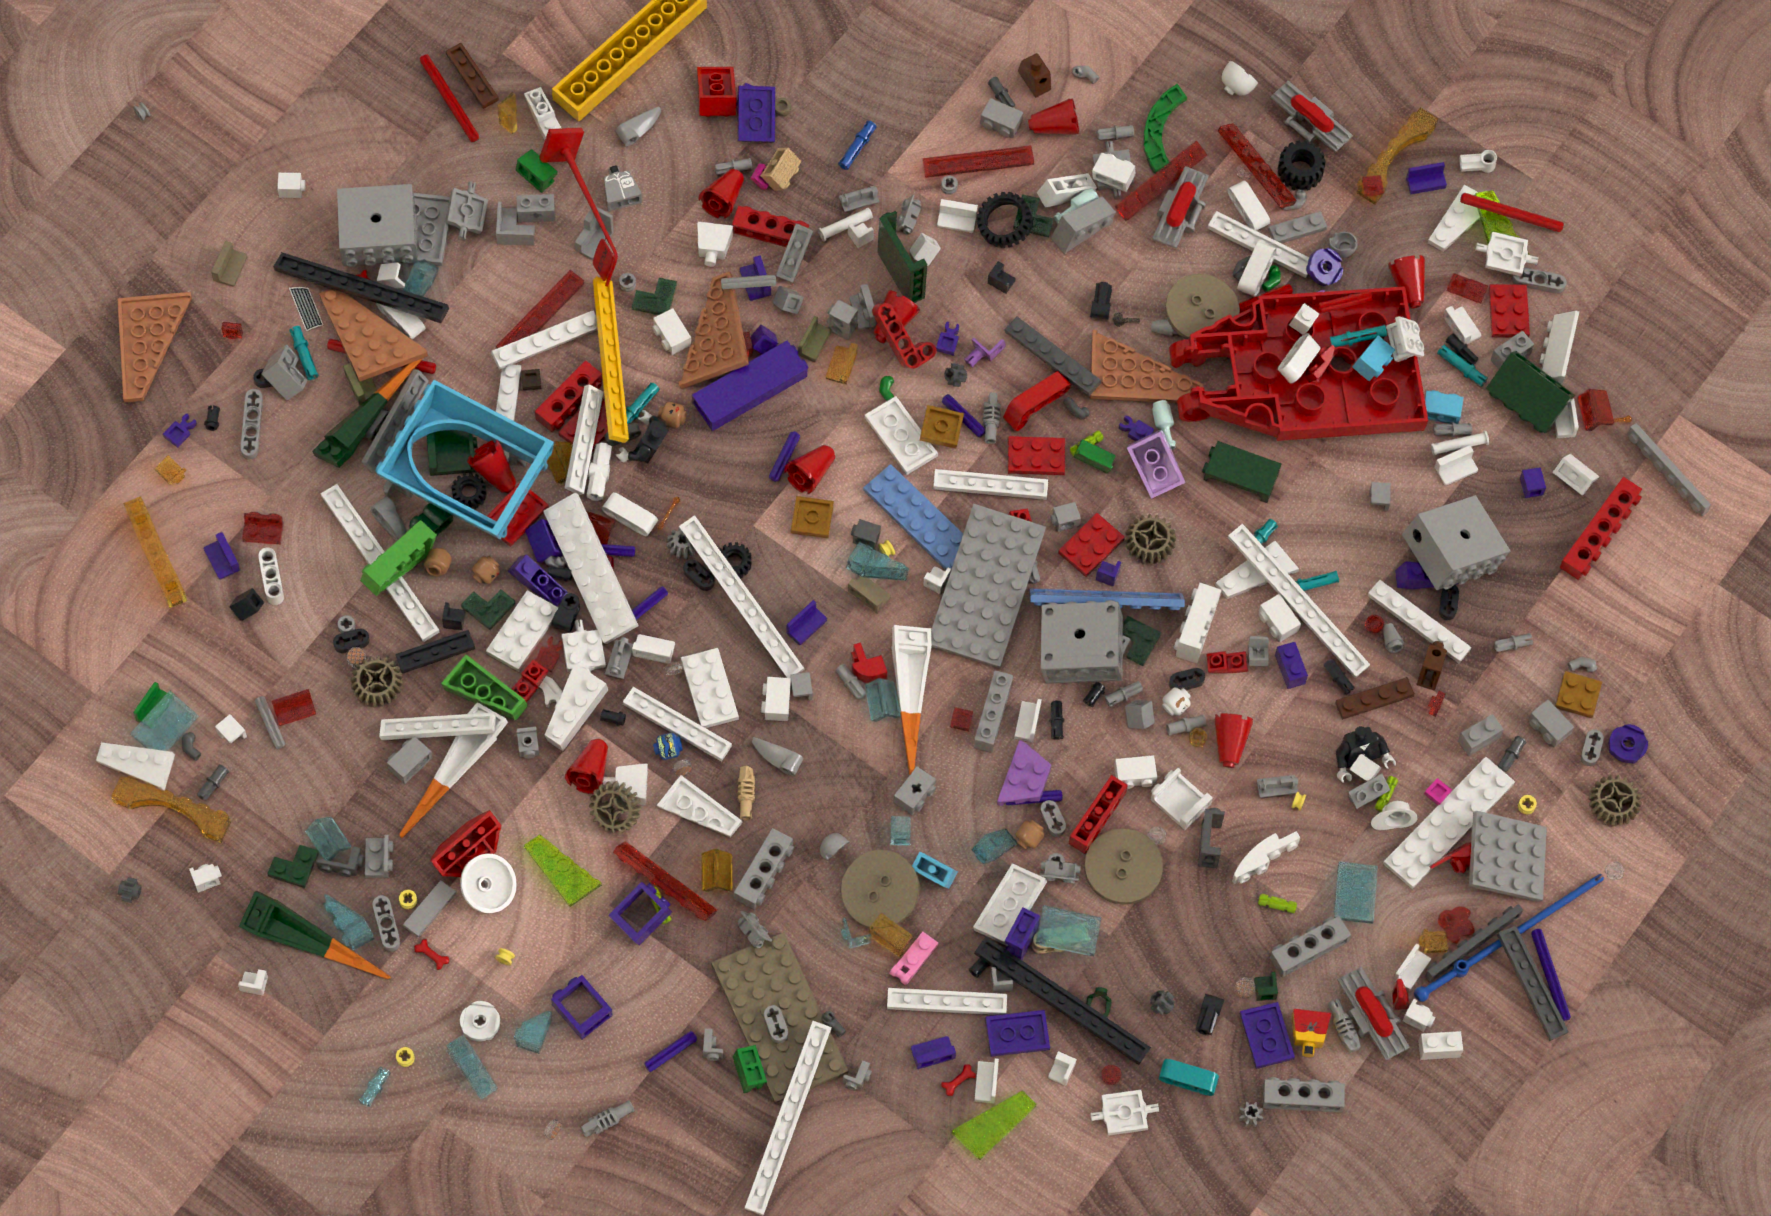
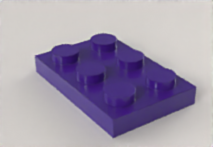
[737,86,775,143]
[1239,1002,1295,1069]
[985,1010,1050,1057]

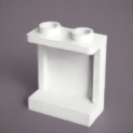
[1151,768,1213,830]

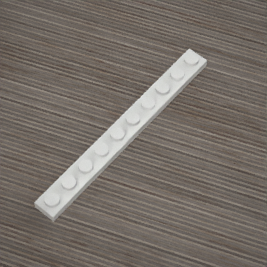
[321,484,440,642]
[679,515,805,678]
[1227,524,1370,678]
[744,1021,832,1216]

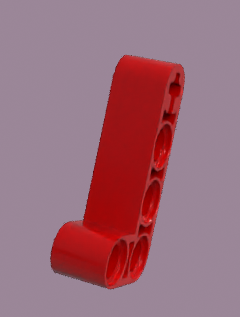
[872,303,936,369]
[1003,371,1072,432]

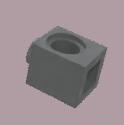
[851,519,881,550]

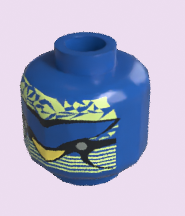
[653,732,683,760]

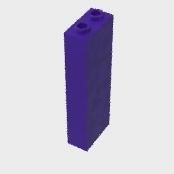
[692,340,809,431]

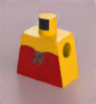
[1291,1009,1331,1057]

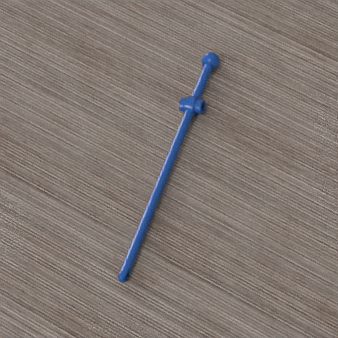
[1414,874,1604,1002]

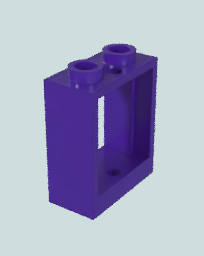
[608,882,672,946]
[551,975,613,1040]

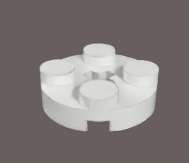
[460,1001,500,1042]

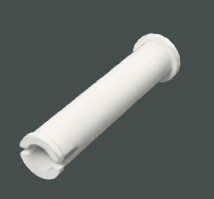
[818,208,873,242]
[1431,430,1489,455]

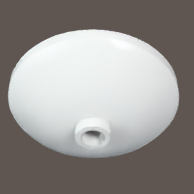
[460,854,516,913]

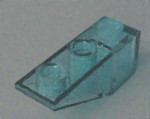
[846,542,909,581]
[323,894,374,950]
[446,1035,498,1100]

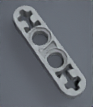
[241,389,263,459]

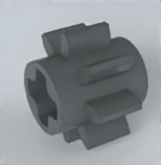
[944,363,967,387]
[118,877,142,903]
[1150,990,1175,1015]

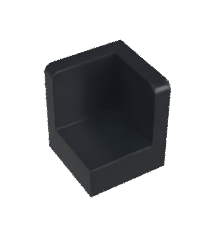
[987,261,1016,294]
[229,588,264,621]
[442,602,466,631]

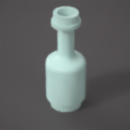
[1054,188,1099,224]
[1152,400,1176,450]

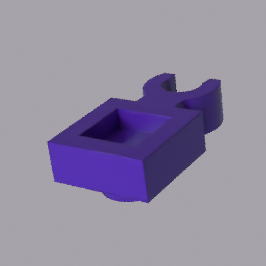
[936,321,959,356]
[163,414,197,448]
[1119,415,1154,441]

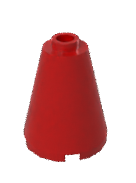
[1028,98,1079,135]
[698,169,744,219]
[1388,255,1425,309]
[873,290,920,344]
[467,440,516,493]
[784,445,835,494]
[1214,713,1253,768]
[565,739,608,794]

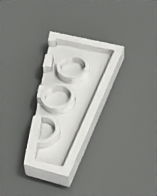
[1428,185,1493,252]
[1215,541,1299,599]
[96,742,175,791]
[657,775,743,838]

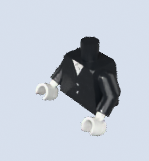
[616,410,669,464]
[1336,726,1396,783]

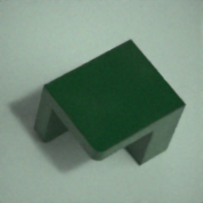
[1254,971,1278,1001]

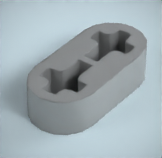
[1581,729,1604,766]
[1040,800,1066,837]
[764,1005,788,1044]

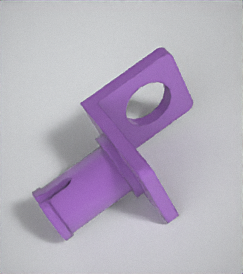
[964,338,1006,368]

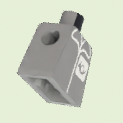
[604,165,642,212]

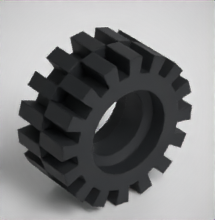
[451,472,487,509]
[720,542,752,579]

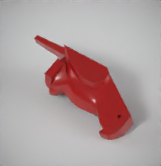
[1429,842,1471,874]

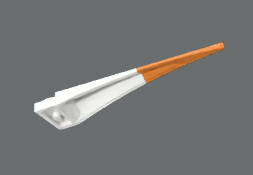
[891,625,931,776]
[400,702,508,838]

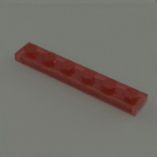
[1218,123,1297,208]
[1114,141,1207,221]
[922,145,1034,178]
[496,270,584,349]
[613,841,717,922]

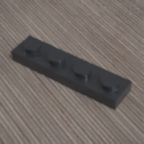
[395,630,475,674]

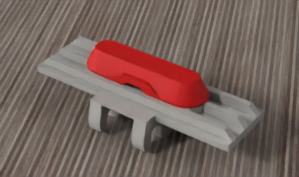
[1271,81,1353,153]
[1152,166,1209,248]
[1337,967,1410,1060]

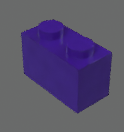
[1275,642,1308,689]

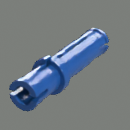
[838,120,877,170]

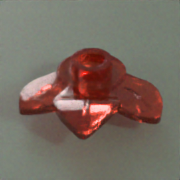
[1438,906,1475,944]

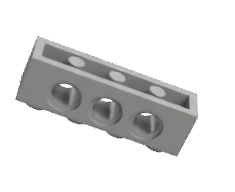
[974,670,1013,753]
[734,828,795,910]
[1270,916,1351,977]
[1262,1077,1345,1113]

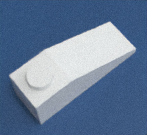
[1037,173,1097,207]

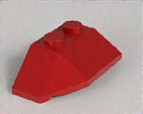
[430,810,502,877]

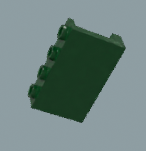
[1486,351,1575,433]
[427,397,478,476]

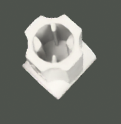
[1459,150,1497,173]

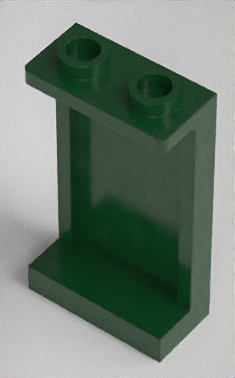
[1202,441,1282,503]

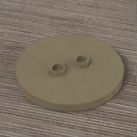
[1165,274,1240,339]
[1084,828,1163,905]
[841,850,920,929]

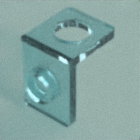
[841,918,872,949]

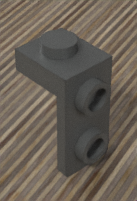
[316,847,364,877]

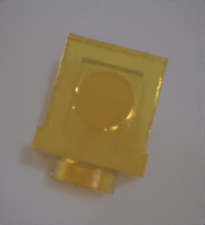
[154,455,187,485]
[1419,929,1448,953]

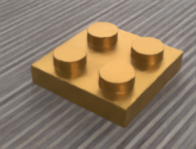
[920,405,964,449]
[791,496,834,538]
[1555,671,1602,718]

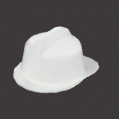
[1371,801,1418,830]

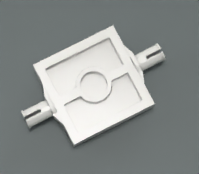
[1475,232,1538,276]
[561,620,606,673]
[1090,1090,1159,1136]

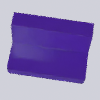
[1406,162,1447,195]
[740,255,771,301]
[525,519,563,563]
[203,532,240,580]
[786,600,827,645]
[911,1036,956,1069]

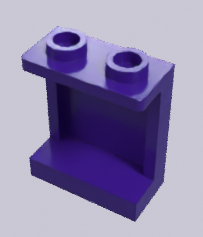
[1004,907,1040,960]

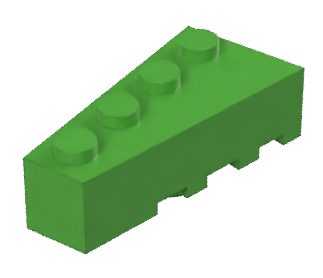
[360,520,437,596]
[441,655,528,721]

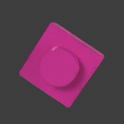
[750,164,769,190]
[1424,778,1452,805]

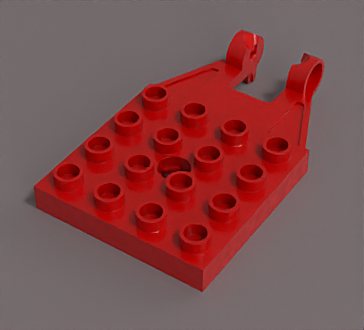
[1169,286,1428,441]

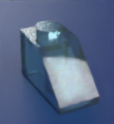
[403,259,439,296]
[971,828,1017,864]
[514,1011,553,1054]

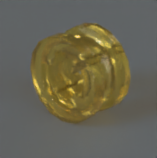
[1189,728,1207,747]

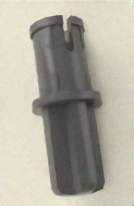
[988,77,1015,107]
[1498,736,1527,772]
[197,764,229,801]

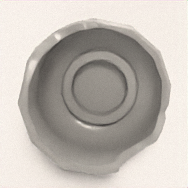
[1329,231,1358,258]
[820,833,850,860]

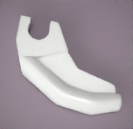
[539,676,562,709]

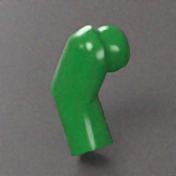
[1262,265,1281,292]
[879,376,895,401]

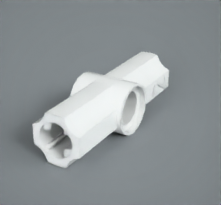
[587,443,612,501]

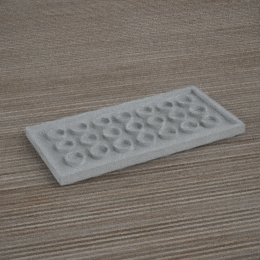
[931,504,1046,669]

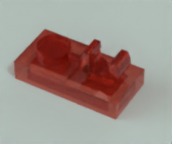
[1447,273,1489,304]

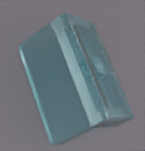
[865,678,901,722]
[305,817,351,861]

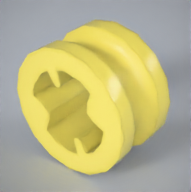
[878,540,895,559]
[1291,792,1306,811]
[1518,795,1537,815]
[399,890,417,910]
[495,948,515,965]
[396,1047,415,1067]

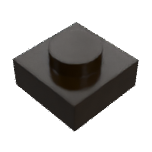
[521,369,542,391]

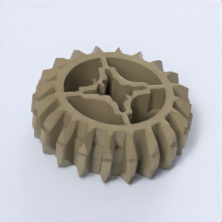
[1125,514,1176,564]
[350,655,403,707]
[1589,775,1642,827]
[589,781,642,834]

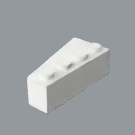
[1174,583,1222,664]
[545,663,608,751]

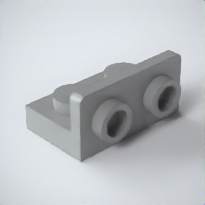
[850,284,877,330]
[365,835,393,878]

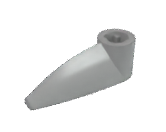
[615,107,661,146]
[370,496,406,541]
[752,737,804,776]

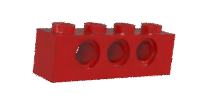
[732,206,809,248]
[535,360,603,433]
[1069,775,1128,854]

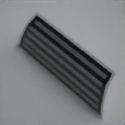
[289,287,323,331]

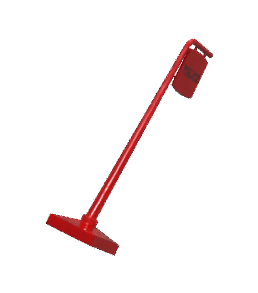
[539,128,618,287]

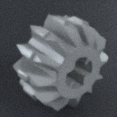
[667,527,695,559]

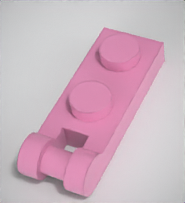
[889,932,938,985]

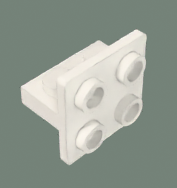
[1386,316,1424,362]

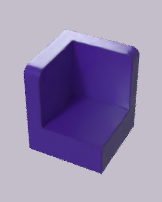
[750,325,779,354]
[1520,467,1546,498]
[1096,561,1121,586]

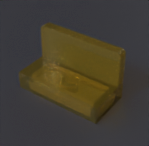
[497,92,517,134]
[826,343,858,385]
[547,441,572,484]
[702,848,732,892]
[869,913,913,957]

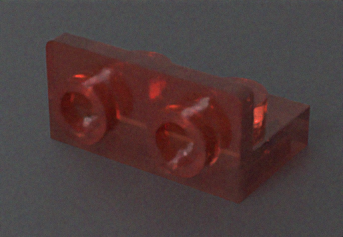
[242,512,284,545]

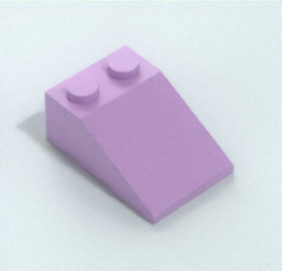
[1127,429,1186,499]

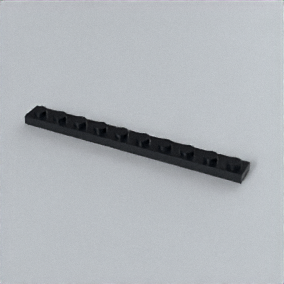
[273,252,449,323]
[974,936,1151,1065]

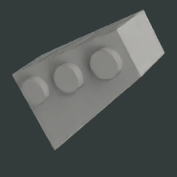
[1051,196,1116,254]

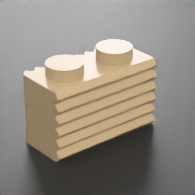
[760,148,801,191]

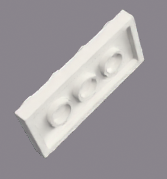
[865,396,938,475]
[486,590,558,672]
[681,648,739,728]
[973,863,1047,946]

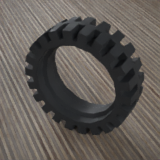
[977,192,1033,248]

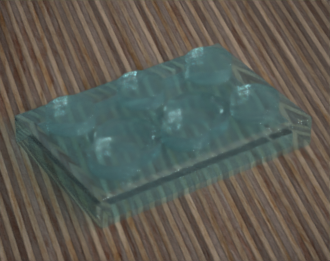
[130,691,199,751]
[1334,862,1378,924]
[1036,905,1102,957]

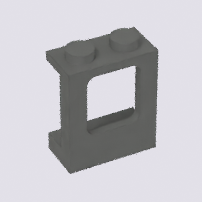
[1198,808,1225,869]

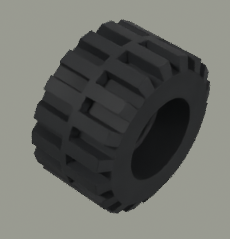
[1278,140,1326,191]

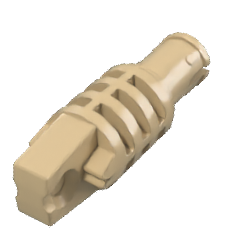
[738,766,755,820]

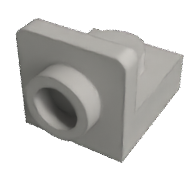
[703,1029,723,1061]

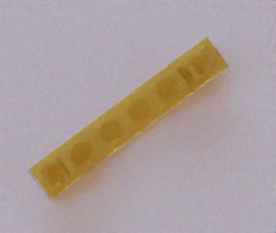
[1357,107,1438,205]
[123,496,187,608]
[111,776,231,843]

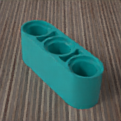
[1158,1059,1219,1096]

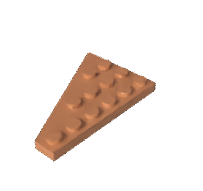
[679,271,749,389]
[319,289,428,382]
[118,292,192,403]
[1090,330,1204,403]

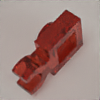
[535,636,562,673]

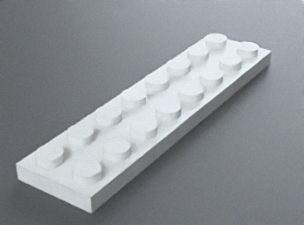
[543,493,639,644]
[1383,757,1515,889]

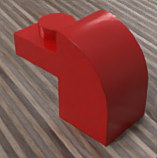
[851,642,887,683]

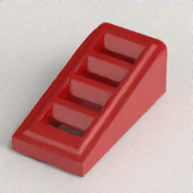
[1392,979,1409,1010]

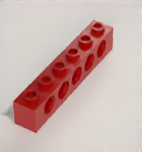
[1560,477,1642,580]

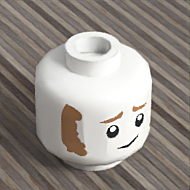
[1162,688,1191,716]

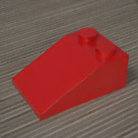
[697,67,736,117]

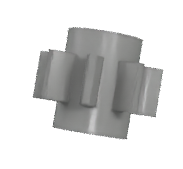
[1239,1102,1263,1127]

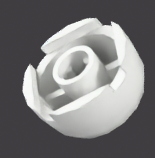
[1222,61,1258,96]

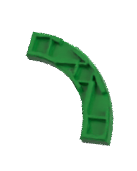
[1143,84,1187,175]

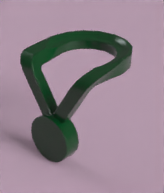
[1086,987,1112,1017]

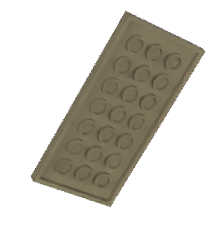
[711,932,848,1104]

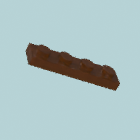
[446,43,499,109]
[1335,677,1415,720]

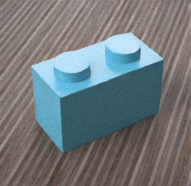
[1352,336,1395,381]
[1424,390,1464,424]
[912,852,958,889]

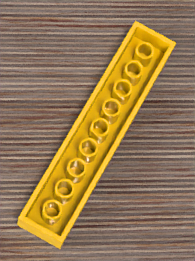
[552,0,707,122]

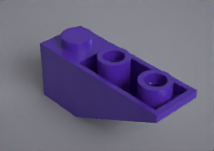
[508,554,568,606]
[1395,561,1459,589]

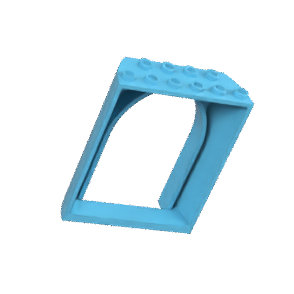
[375,380,554,539]

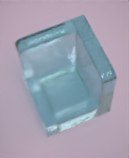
[890,816,911,845]

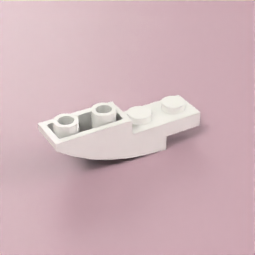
[524,87,561,141]
[1232,831,1300,884]

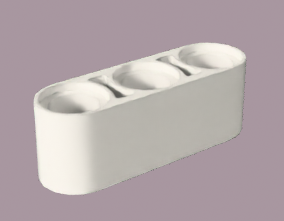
[1227,180,1270,231]
[1237,242,1277,297]
[376,303,426,340]
[1278,333,1321,383]
[602,492,658,536]
[259,548,284,605]

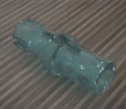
[359,1067,391,1107]

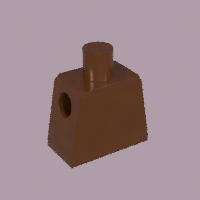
[1018,53,1051,98]
[1416,641,1447,691]

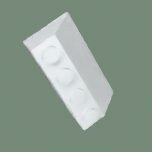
[1539,311,1579,385]

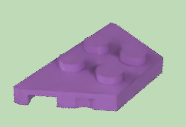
[997,740,1051,806]

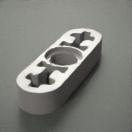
[1512,267,1567,293]
[372,895,400,952]

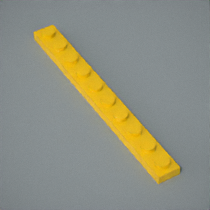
[593,276,629,443]

